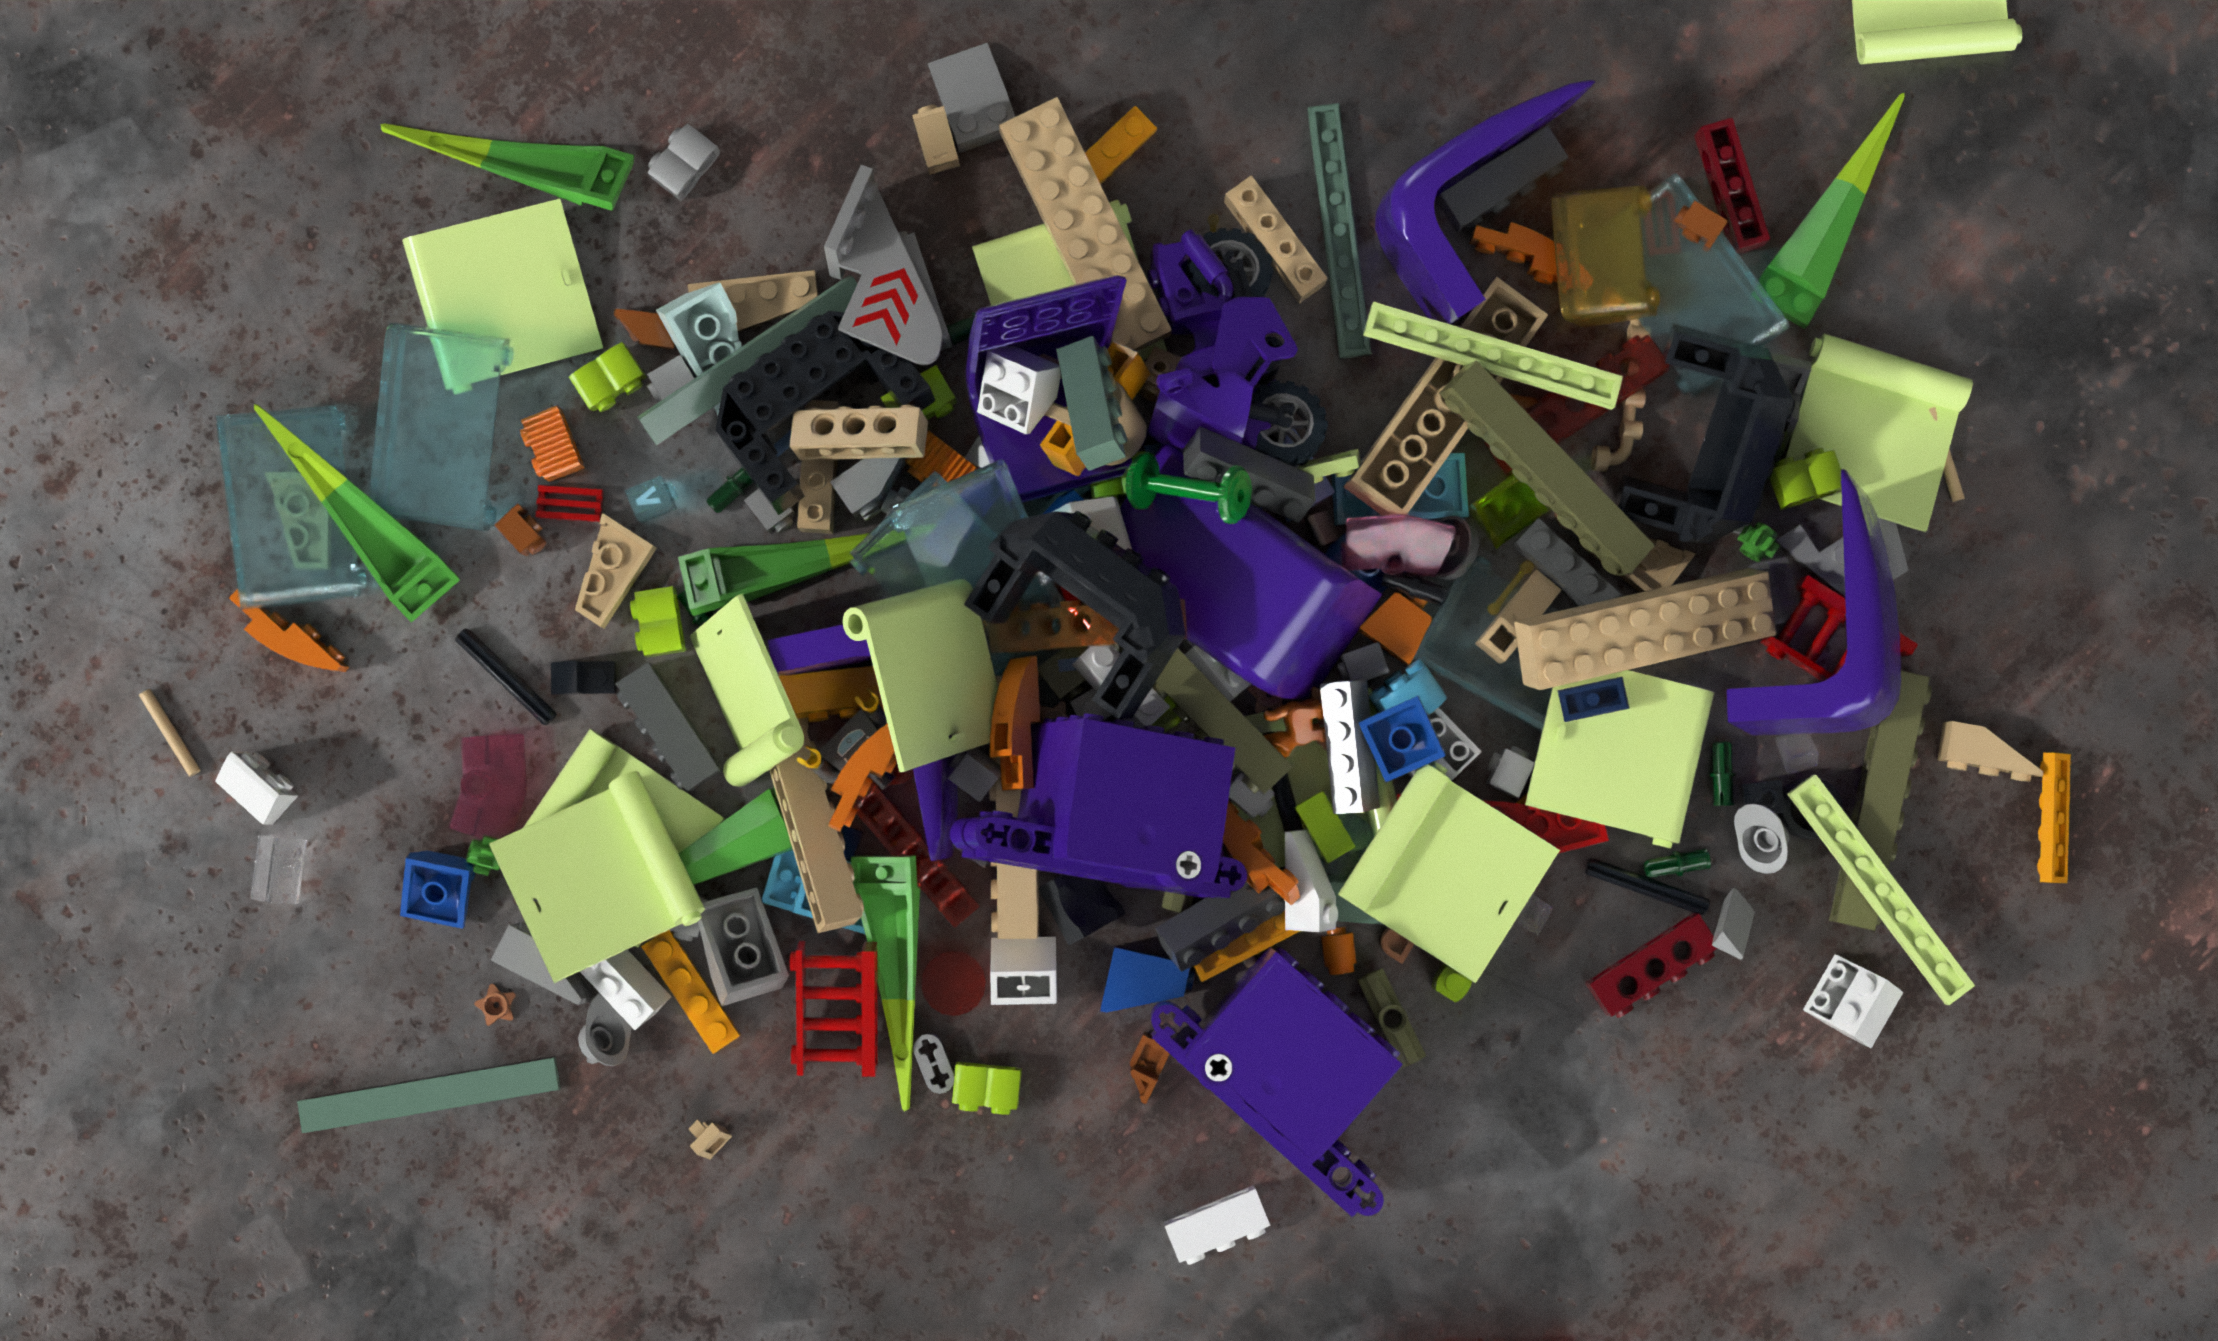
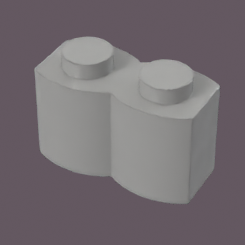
[648,123,720,201]

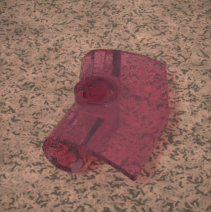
[1341,514,1456,578]
[448,734,527,840]

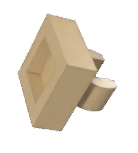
[689,1119,732,1159]

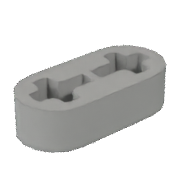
[913,1033,955,1094]

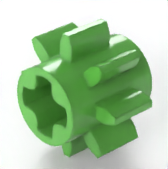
[1737,522,1780,562]
[466,834,500,876]

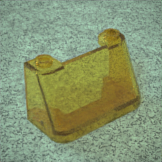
[1552,185,1660,328]

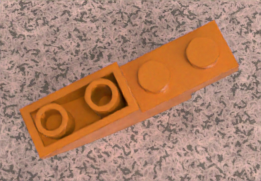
[1469,222,1595,293]
[229,589,350,672]
[990,656,1040,791]
[828,723,897,832]
[1222,800,1300,906]

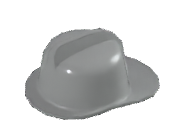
[1734,803,1790,874]
[578,993,632,1066]

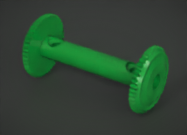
[1126,452,1252,524]

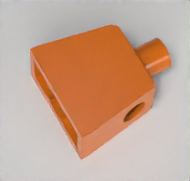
[1358,592,1433,666]

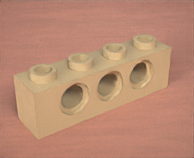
[1224,175,1328,304]
[797,400,841,534]
[790,405,928,460]

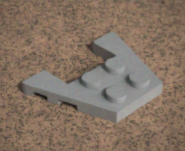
[1774,518,1909,598]

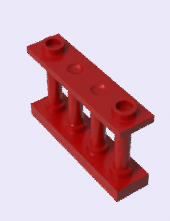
[1760,575,1918,681]
[790,941,878,1077]

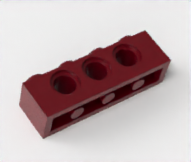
[1694,117,1770,256]
[1585,913,1718,1018]

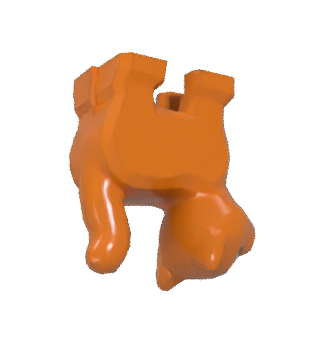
[1263,698,1326,758]

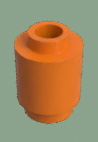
[1321,926,1357,975]

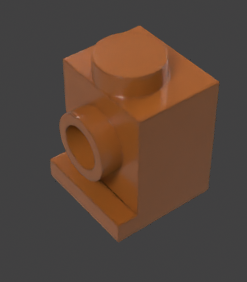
[1674,200,1728,252]
[494,503,547,557]

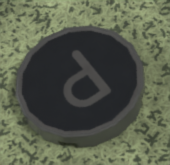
[1421,516,1479,580]

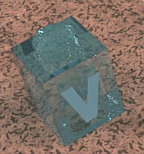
[625,476,679,523]

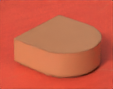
[1380,927,1414,964]

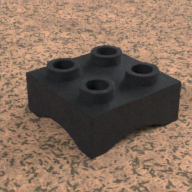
[1038,874,1126,946]

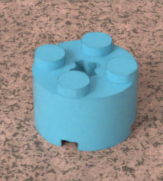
[1369,659,1447,714]

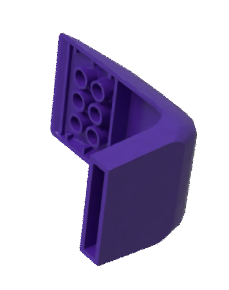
[1375,80,1596,325]
[966,275,1132,507]
[1120,444,1383,700]
[1727,469,1901,736]
[768,625,958,861]

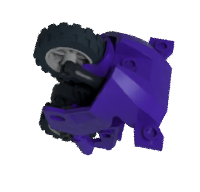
[1142,228,1328,467]

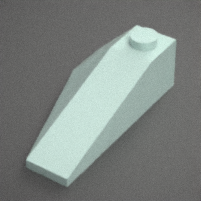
[656,282,742,415]

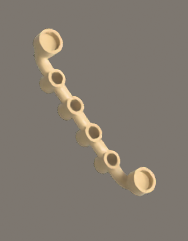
[1591,287,1651,472]

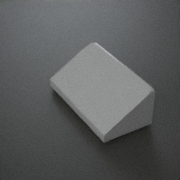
[1712,888,1755,960]

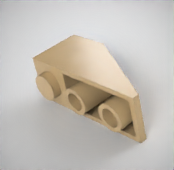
[912,105,960,175]
[1475,569,1561,664]
[1937,721,2043,782]

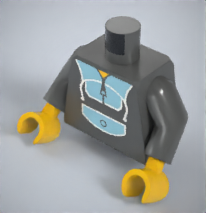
[797,688,897,790]

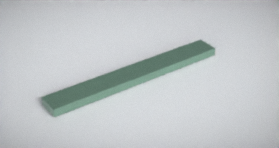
[1307,103,1372,359]
[637,275,857,445]
[297,1057,561,1133]

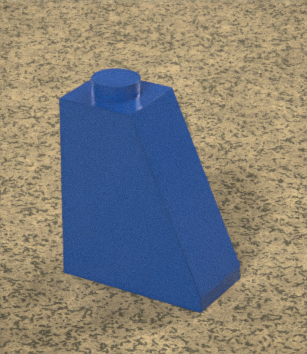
[1100,946,1195,1013]

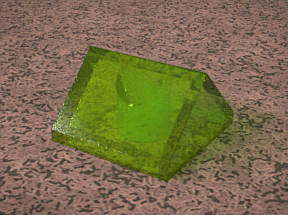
[1468,474,1548,549]

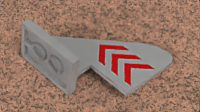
[824,165,943,365]

